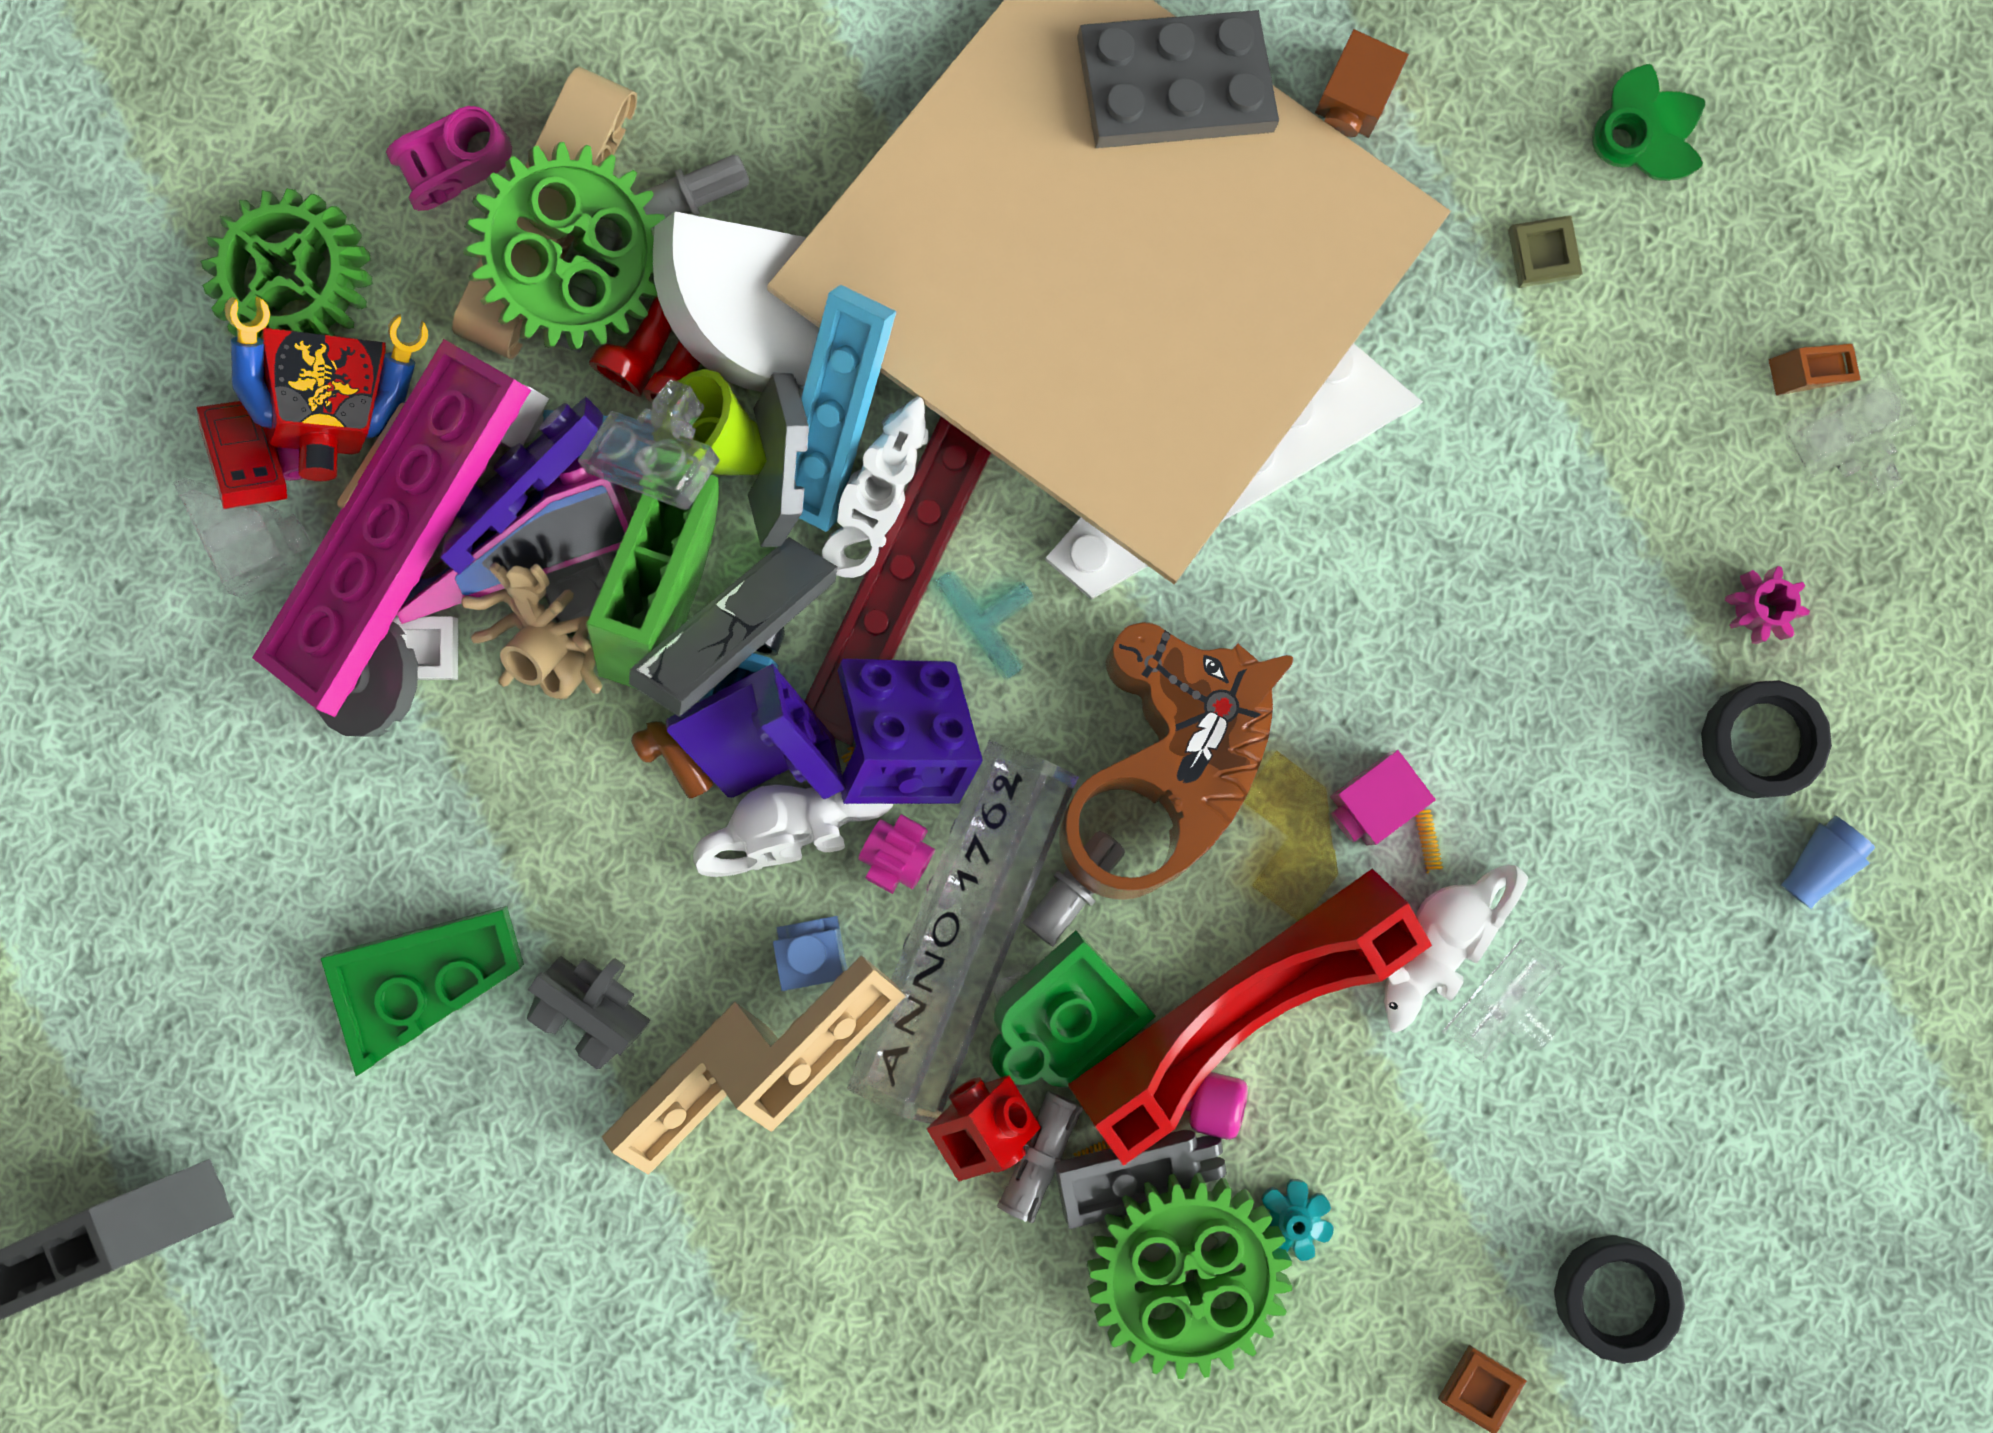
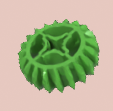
[200,188,373,338]

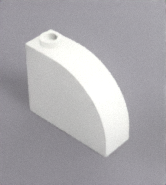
[653,212,819,397]

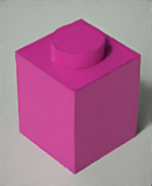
[1330,750,1436,846]

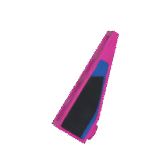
[397,456,634,624]

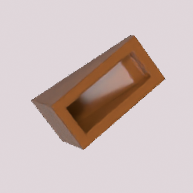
[1768,344,1861,396]

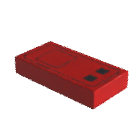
[196,401,287,509]

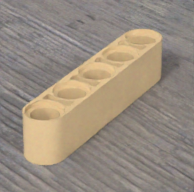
[452,67,637,359]

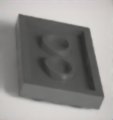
[1077,10,1279,148]

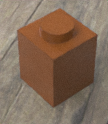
[1315,29,1409,138]

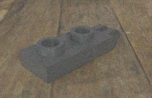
[1054,1130,1227,1229]

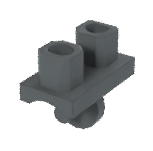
[527,956,651,1069]

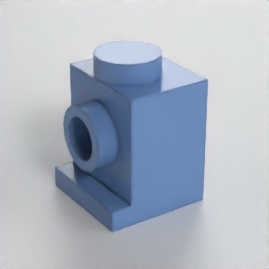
[773,916,847,991]

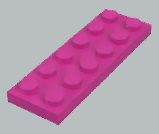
[252,339,531,717]

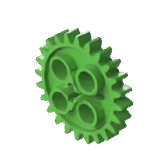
[463,142,665,350]
[1087,1173,1293,1379]

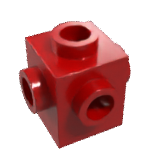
[926,1075,1041,1182]

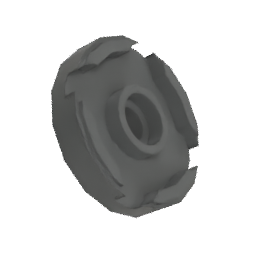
[316,621,418,737]

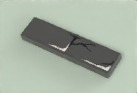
[629,537,838,717]

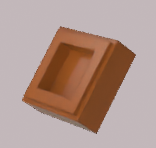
[1438,1344,1527,1433]

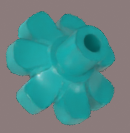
[1261,1179,1334,1261]

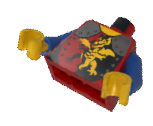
[224,296,428,481]

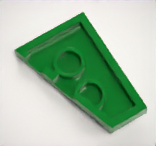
[321,906,524,1077]

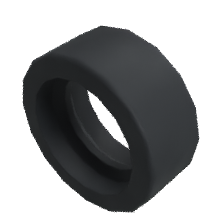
[1701,680,1832,798]
[1554,1235,1685,1364]

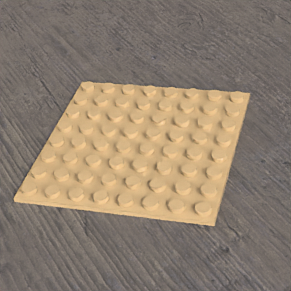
[767,0,1451,585]

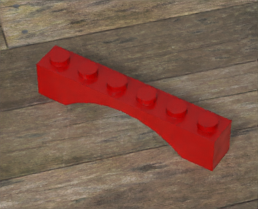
[1068,868,1432,1166]

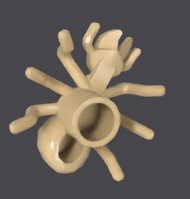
[461,563,602,700]

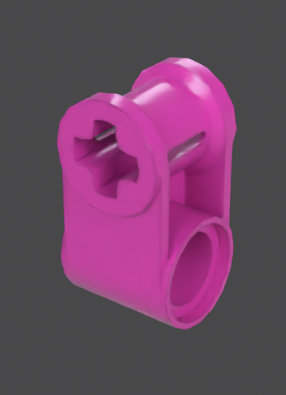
[386,106,512,211]

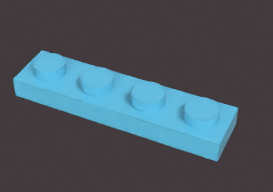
[795,285,897,532]

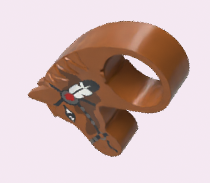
[1059,622,1293,900]

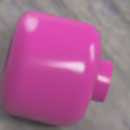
[1185,1072,1248,1140]

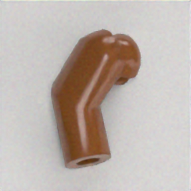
[631,721,714,799]

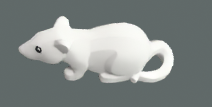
[822,396,928,578]
[693,774,893,877]
[1384,864,1528,1033]

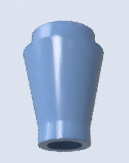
[1781,816,1875,909]

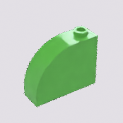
[587,457,719,689]

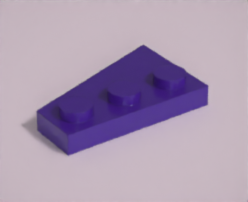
[440,396,603,575]

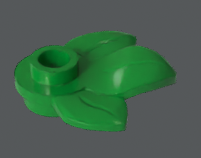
[1592,64,1706,181]

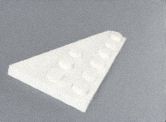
[1045,343,1422,600]

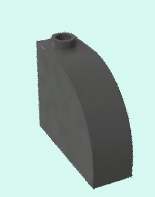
[0,1159,234,1320]

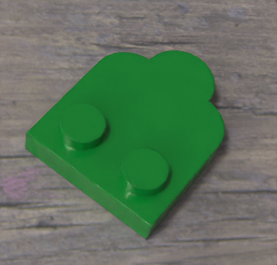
[989,930,1156,1087]

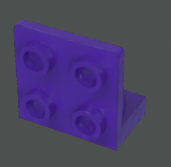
[838,659,983,804]
[666,663,846,800]

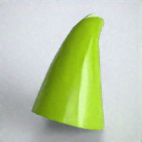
[657,369,766,475]

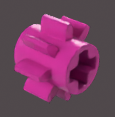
[1725,566,1810,644]
[858,814,935,894]

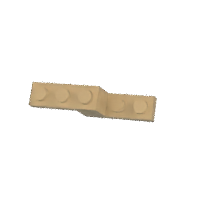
[601,955,906,1175]

